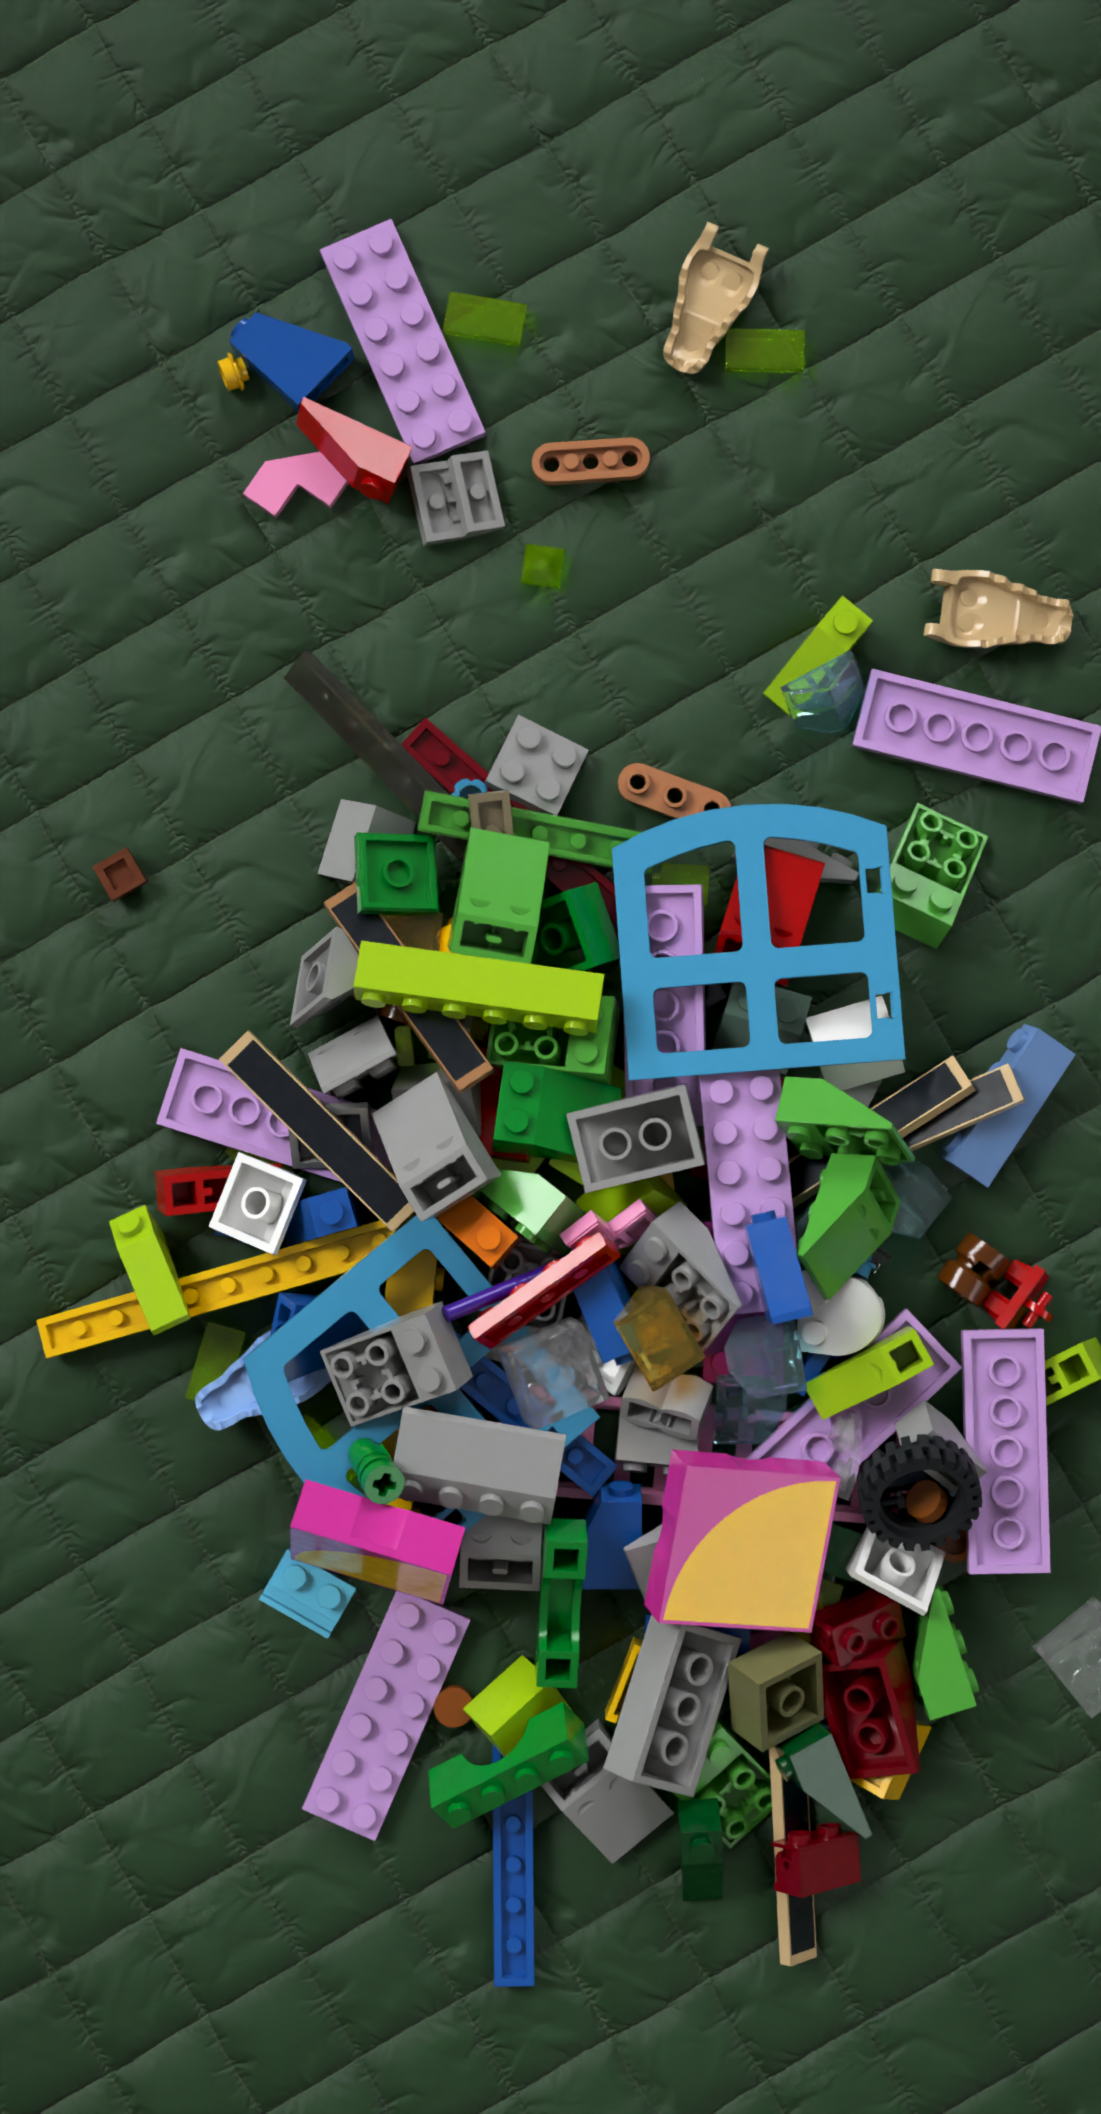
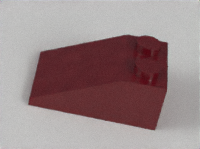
[822,1639,920,1779]

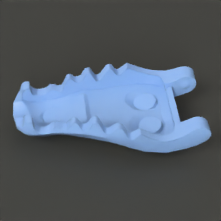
[195,1330,332,1431]

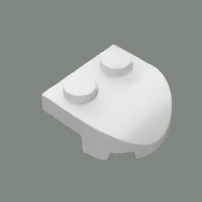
[795,1270,885,1356]

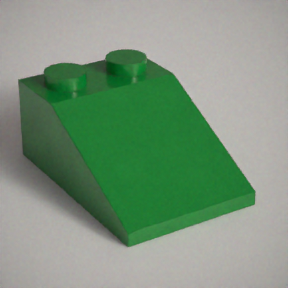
[531,882,620,971]
[492,1061,622,1162]

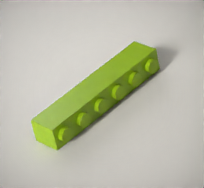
[353,941,604,1036]

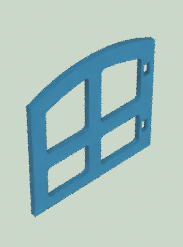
[612,804,905,1081]
[243,1215,600,1533]

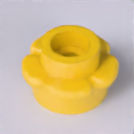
[217,353,249,392]

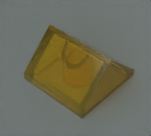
[613,1285,706,1391]

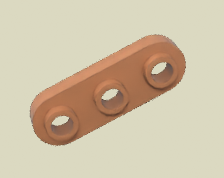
[532,437,650,486]
[618,763,731,819]

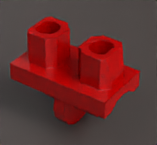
[982,1260,1054,1329]

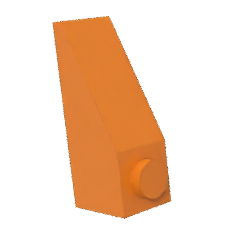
[435,1195,521,1271]

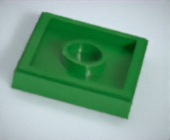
[354,832,439,916]

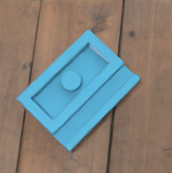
[259,1547,357,1639]

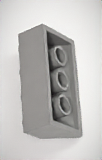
[394,1406,566,1525]
[603,1614,741,1797]

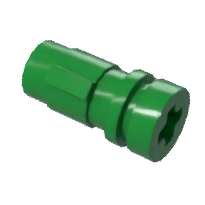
[348,1438,405,1504]

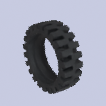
[857,1434,983,1551]

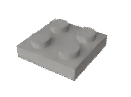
[484,715,589,815]

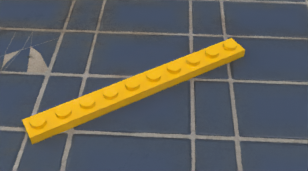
[36,1212,426,1358]

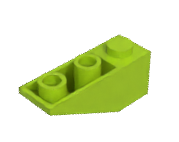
[803,1326,935,1420]

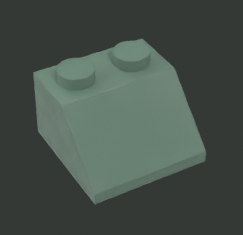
[711,983,812,1075]

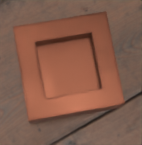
[92,847,148,902]

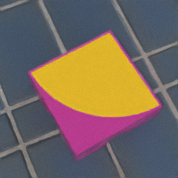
[644,1449,841,1633]
[290,1479,466,1605]

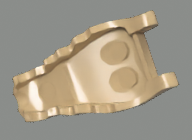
[663,221,769,375]
[923,569,1073,648]

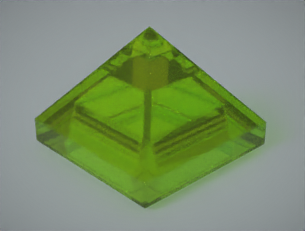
[521,543,565,589]

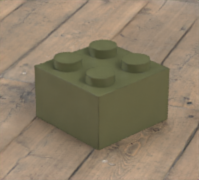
[728,1631,824,1752]

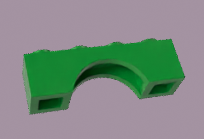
[535,1518,588,1688]
[428,1702,589,1829]

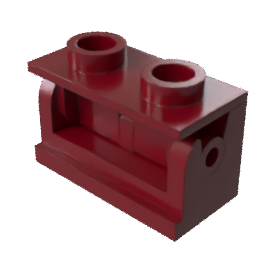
[810,1587,906,1667]
[772,1822,861,1898]

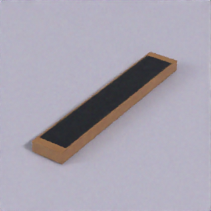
[324,882,493,1094]

